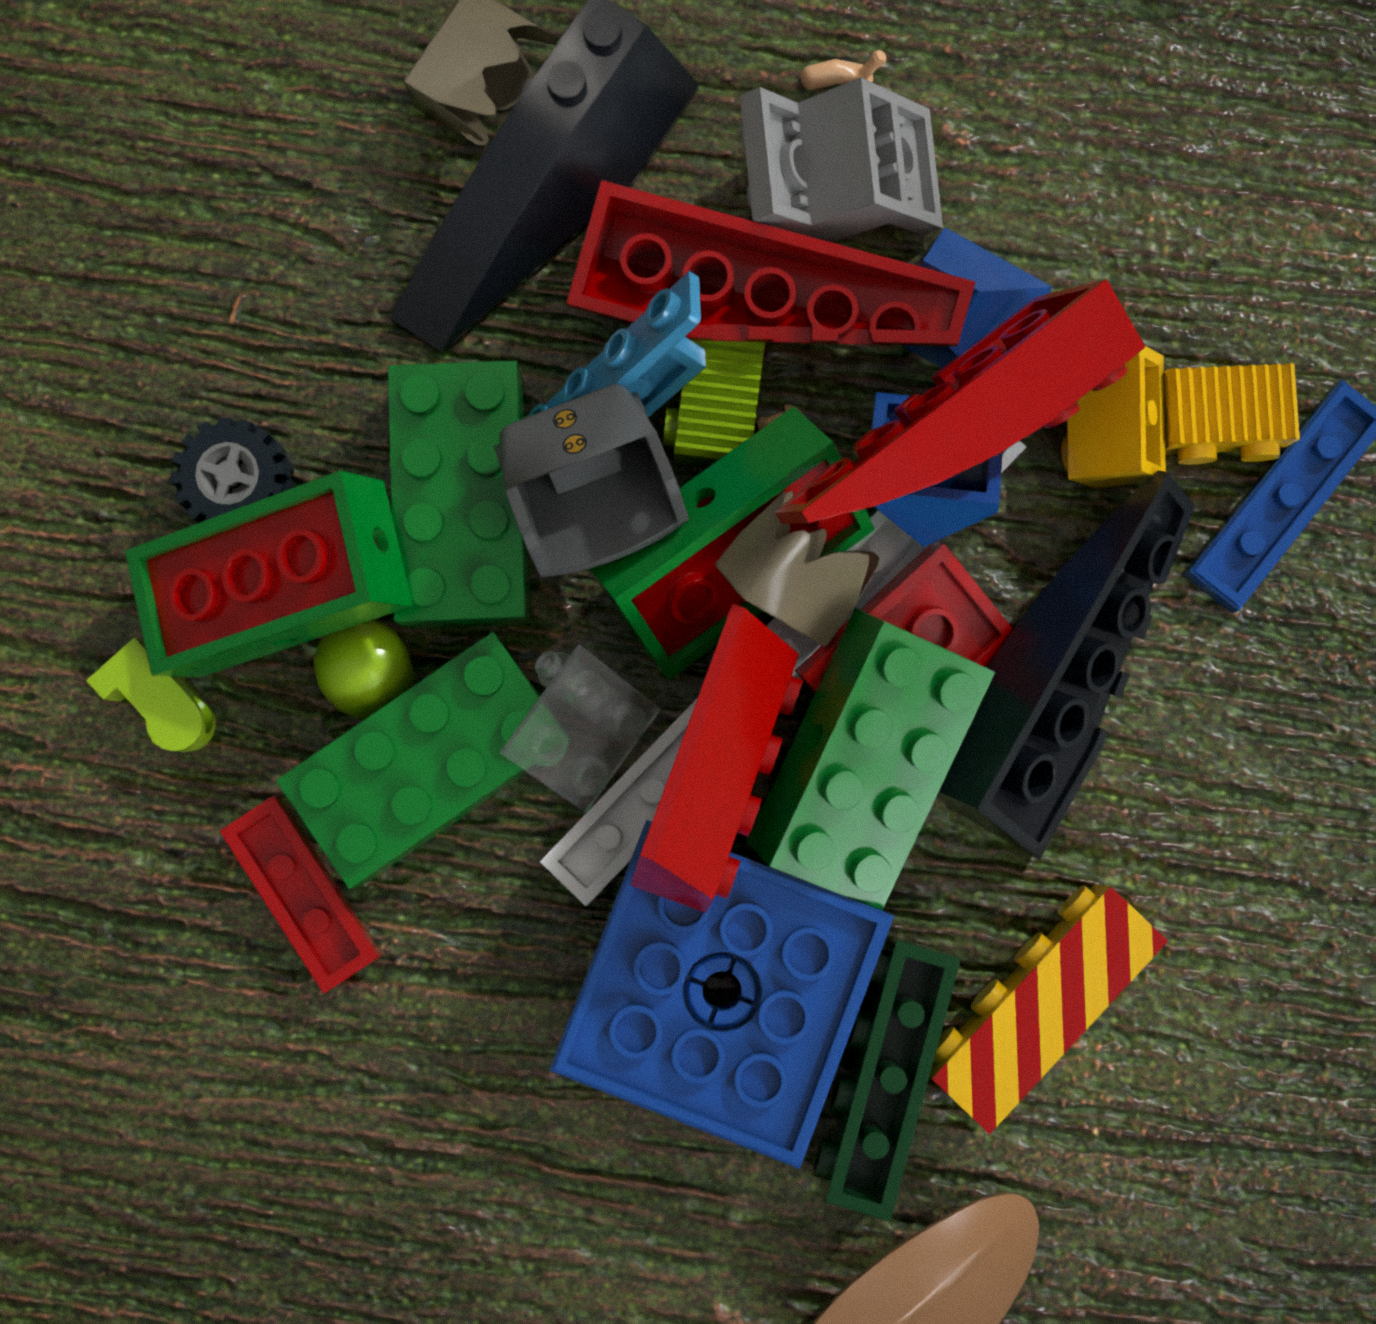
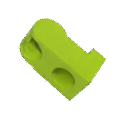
[86,637,216,752]

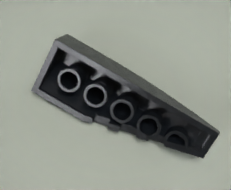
[390,0,699,355]
[936,470,1195,860]

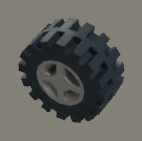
[170,417,295,523]

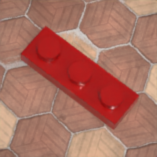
[219,795,383,994]

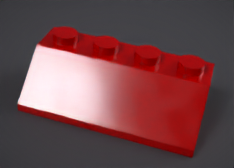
[630,603,803,913]

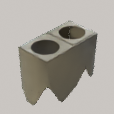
[403,0,557,146]
[715,491,880,647]

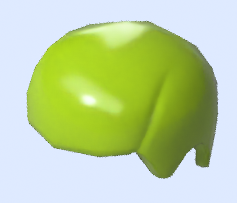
[314,619,415,720]

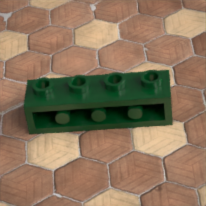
[812,935,961,1222]

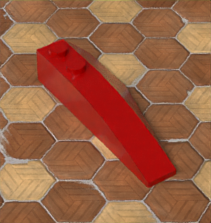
[566,180,976,347]
[774,279,1145,524]

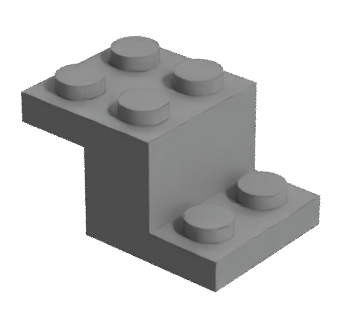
[739,77,943,242]

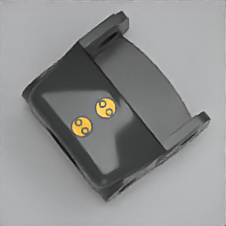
[494,384,689,577]

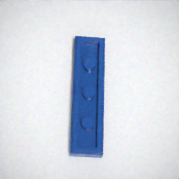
[1183,380,1376,613]

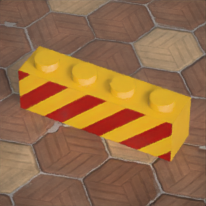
[929,884,1168,1135]

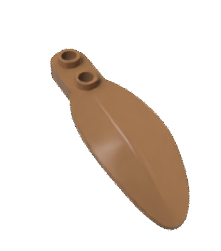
[812,1192,1039,1324]

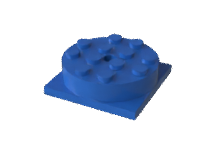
[549,820,894,1169]

